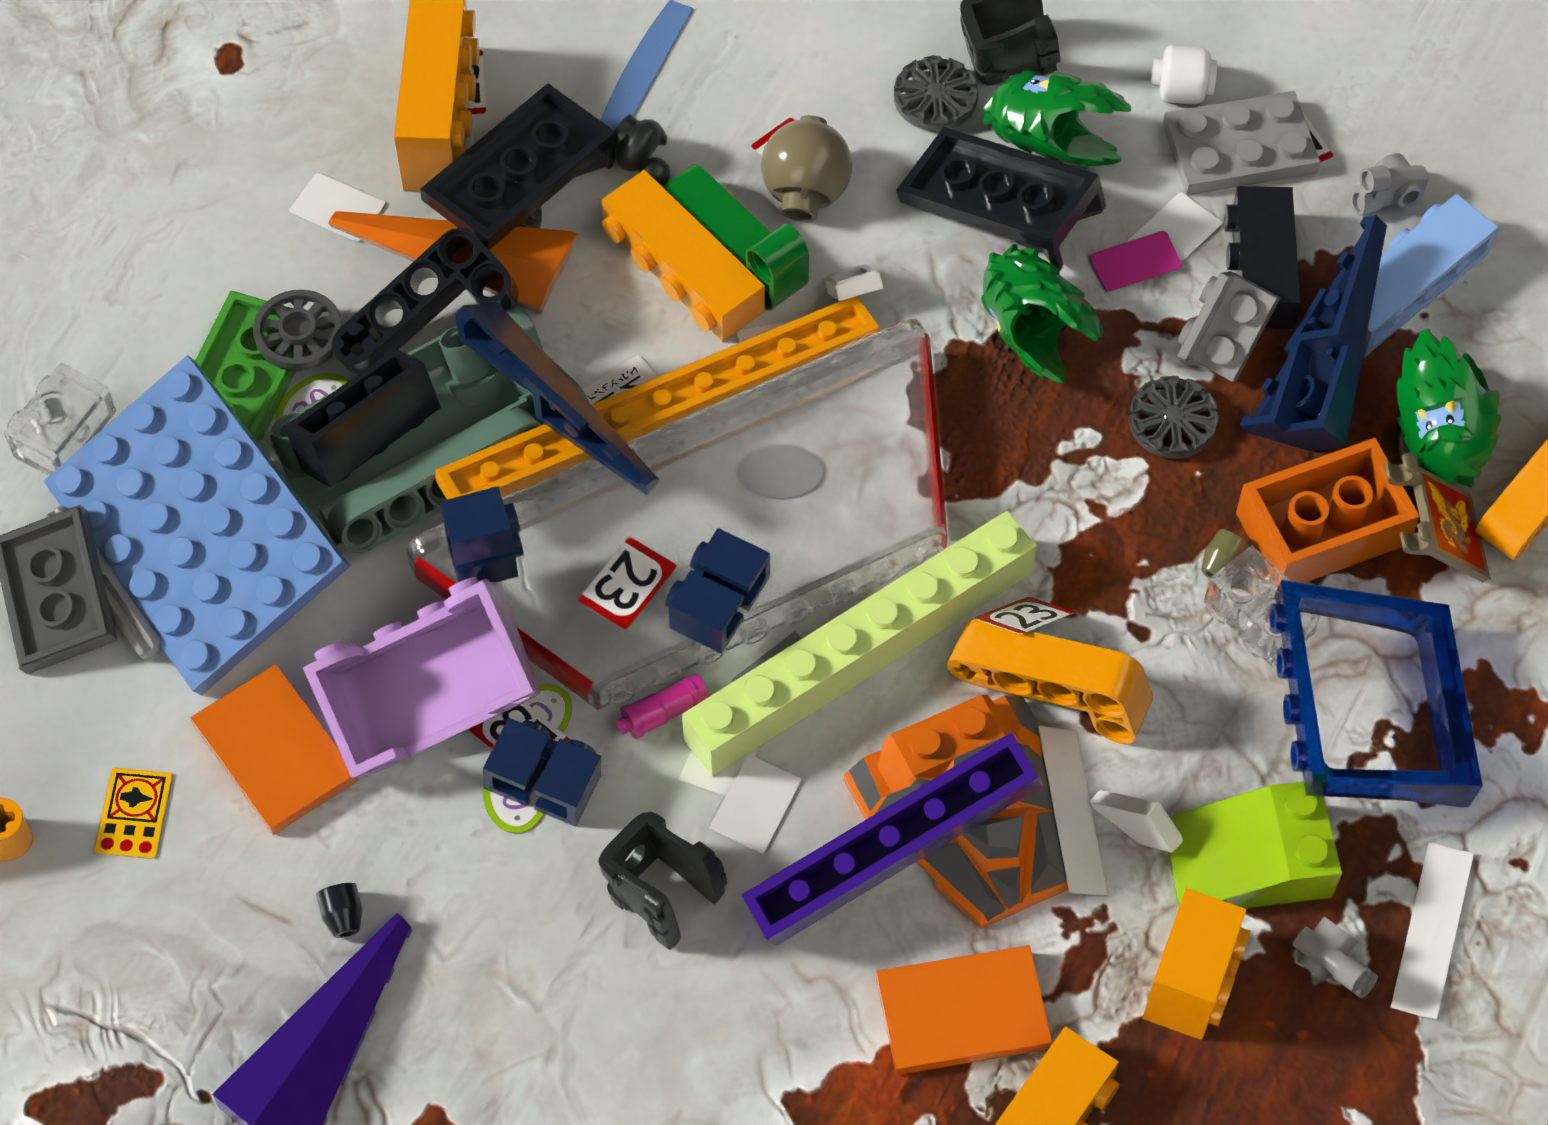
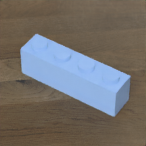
[1363,193,1498,358]

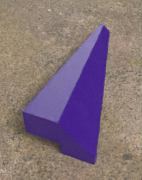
[212,913,412,1125]

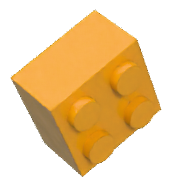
[1142,888,1251,1040]

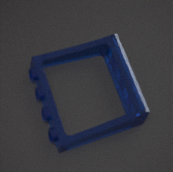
[1269,580,1483,807]

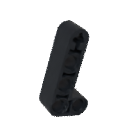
[332,228,519,375]

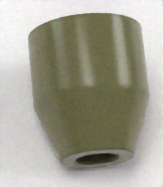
[1201,529,1252,583]

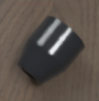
[316,883,363,938]

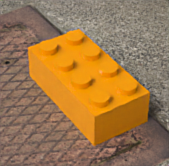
[394,0,480,192]

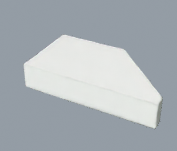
[1089,790,1183,853]

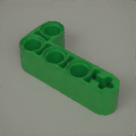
[662,164,809,311]

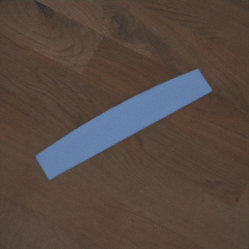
[600,0,693,130]

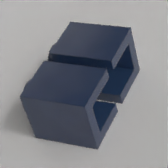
[440,486,524,583]
[665,528,770,654]
[483,718,602,827]

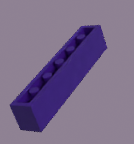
[741,732,1044,945]

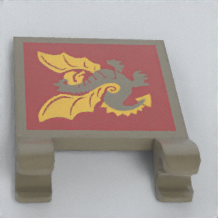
[1384,452,1491,582]

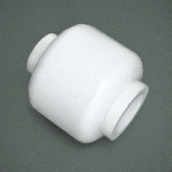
[1151,44,1217,105]

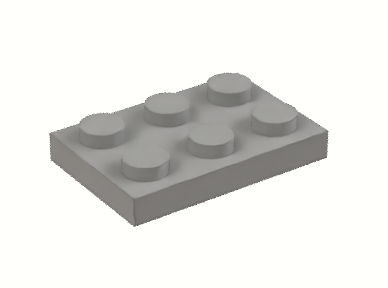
[1163,91,1320,195]

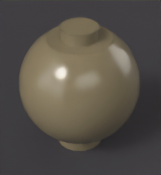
[761,115,852,221]

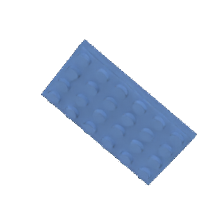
[43,355,350,696]

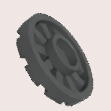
[894,55,978,131]
[253,290,343,371]
[1128,375,1219,459]

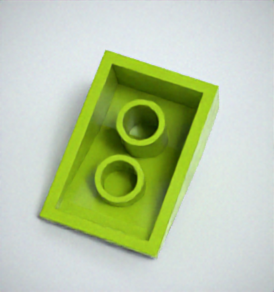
[1168,779,1342,908]

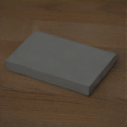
[0,505,117,674]

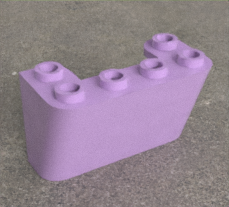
[303,576,540,778]

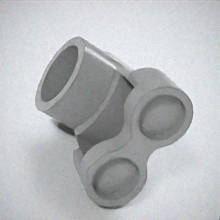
[1351,153,1429,215]
[1293,917,1378,998]

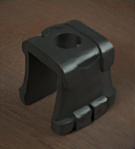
[960,0,1061,85]
[598,812,727,950]

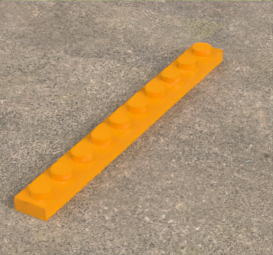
[435,296,880,500]

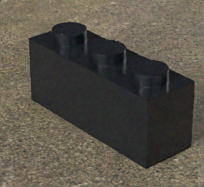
[1224,186,1301,329]
[284,348,441,487]

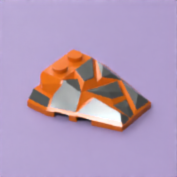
[843,695,1068,929]

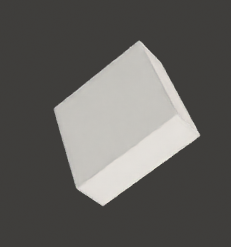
[824,264,883,301]

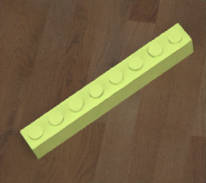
[682,511,1037,777]

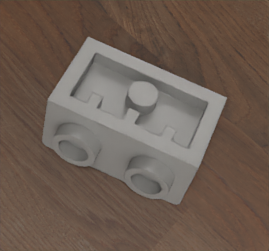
[1177,271,1281,382]

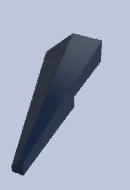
[1240,215,1387,451]
[455,302,659,496]

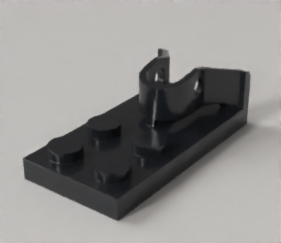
[420,83,615,250]
[896,127,1106,272]

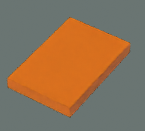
[190,664,359,836]
[876,945,1052,1075]

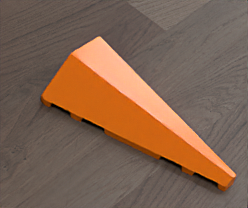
[328,211,578,314]

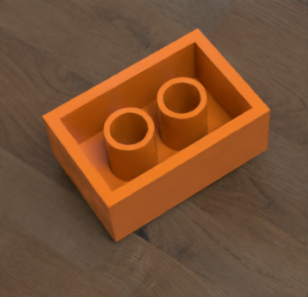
[1236,438,1420,592]

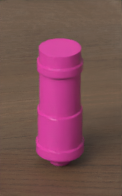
[616,674,709,739]

